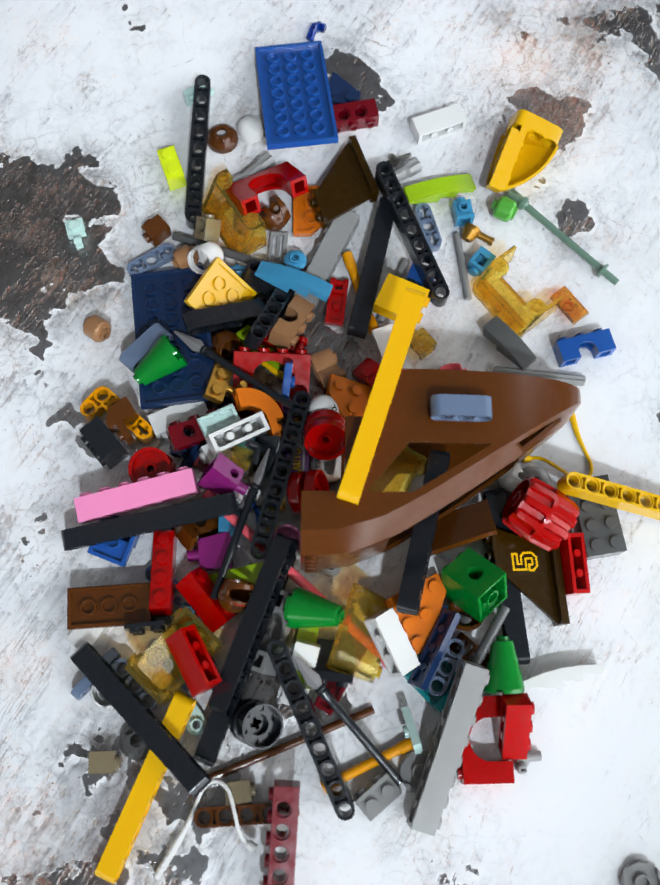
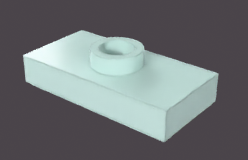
[196,403,241,437]
[401,706,423,755]

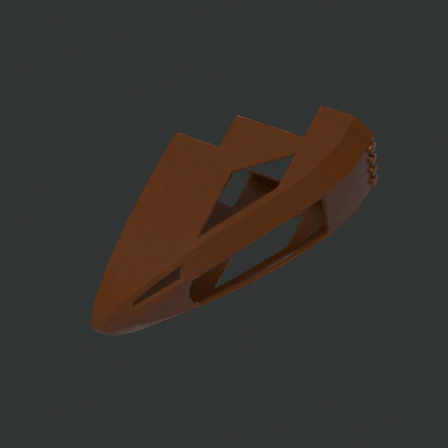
[300,369,581,573]

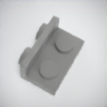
[354,772,402,822]

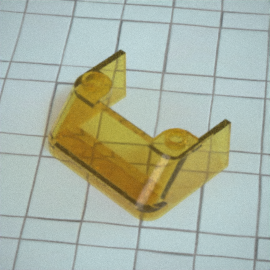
[472,245,563,337]

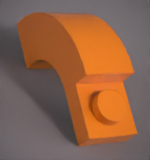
[233,388,284,437]

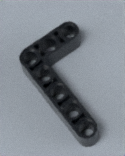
[241,259,293,350]

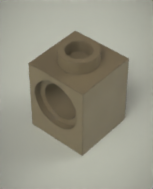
[194,213,222,242]
[88,750,122,774]
[225,778,256,806]

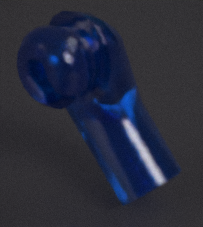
[306,21,327,42]

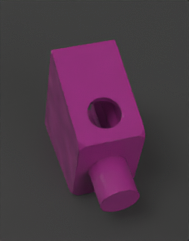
[197,452,249,496]
[187,532,233,572]

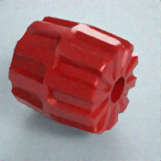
[501,476,580,551]

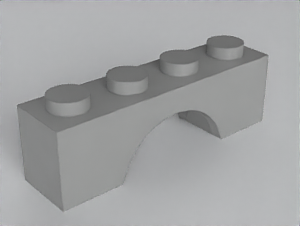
[251,590,292,677]

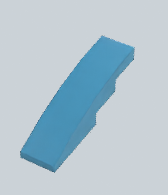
[254,261,334,302]

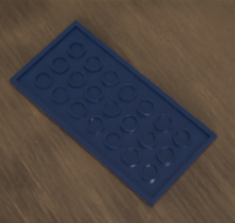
[131,265,215,410]

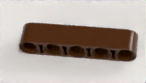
[194,801,300,828]

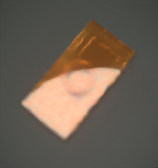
[550,286,589,325]

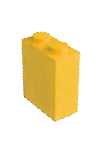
[373,273,431,324]

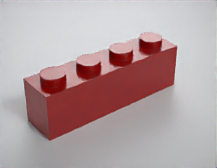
[149,530,177,616]

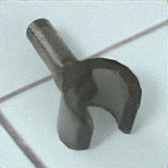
[387,153,411,167]

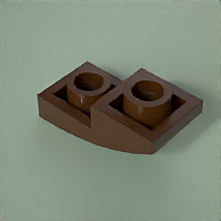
[172,523,198,551]

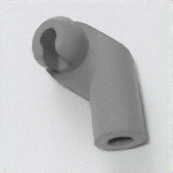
[514,750,542,774]

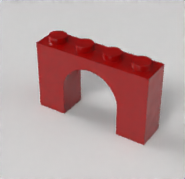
[224,161,309,218]
[232,346,311,400]
[456,695,515,785]

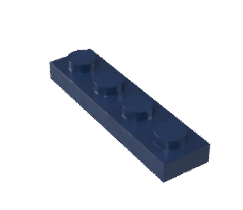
[407,608,462,691]

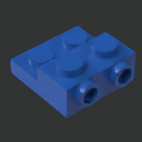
[87,516,140,567]

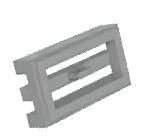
[267,231,288,265]

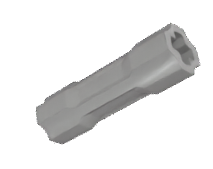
[226,152,275,185]
[375,157,422,195]

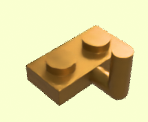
[203,363,248,405]

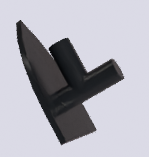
[245,436,281,475]

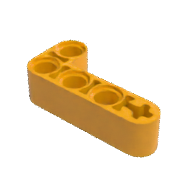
[80,386,155,444]

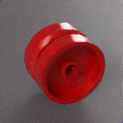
[304,409,345,460]
[128,447,176,483]
[287,469,329,515]

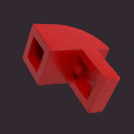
[352,358,380,388]

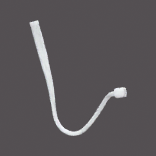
[153,779,258,880]

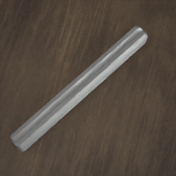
[493,366,586,386]

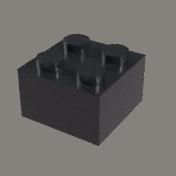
[79,416,129,469]

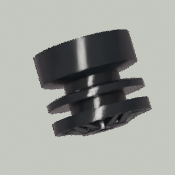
[229,698,284,750]

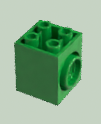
[441,547,508,623]

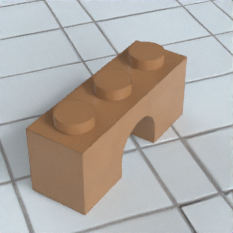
[268,295,315,350]

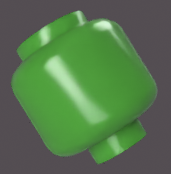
[491,196,519,222]

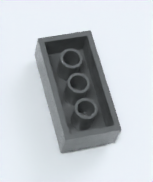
[566,474,627,560]

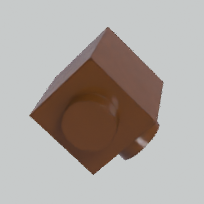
[141,214,172,247]

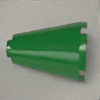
[133,334,188,385]
[284,587,345,629]
[483,636,525,694]

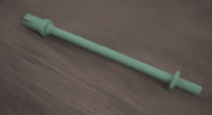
[506,188,619,286]

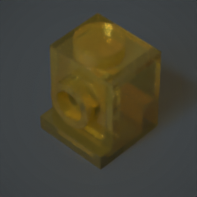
[410,327,437,361]
[229,446,254,472]

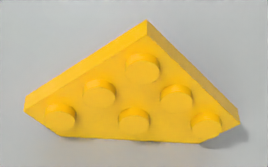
[184,257,257,310]

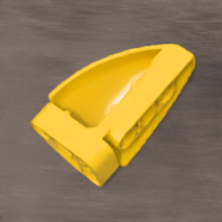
[485,109,563,193]

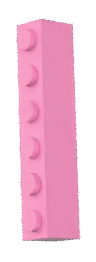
[74,466,200,524]

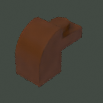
[106,397,139,445]

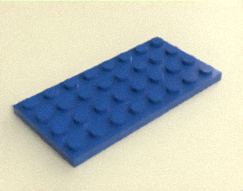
[255,40,338,150]

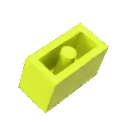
[157,145,187,191]

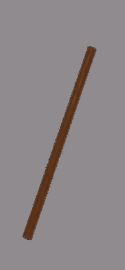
[208,706,375,779]

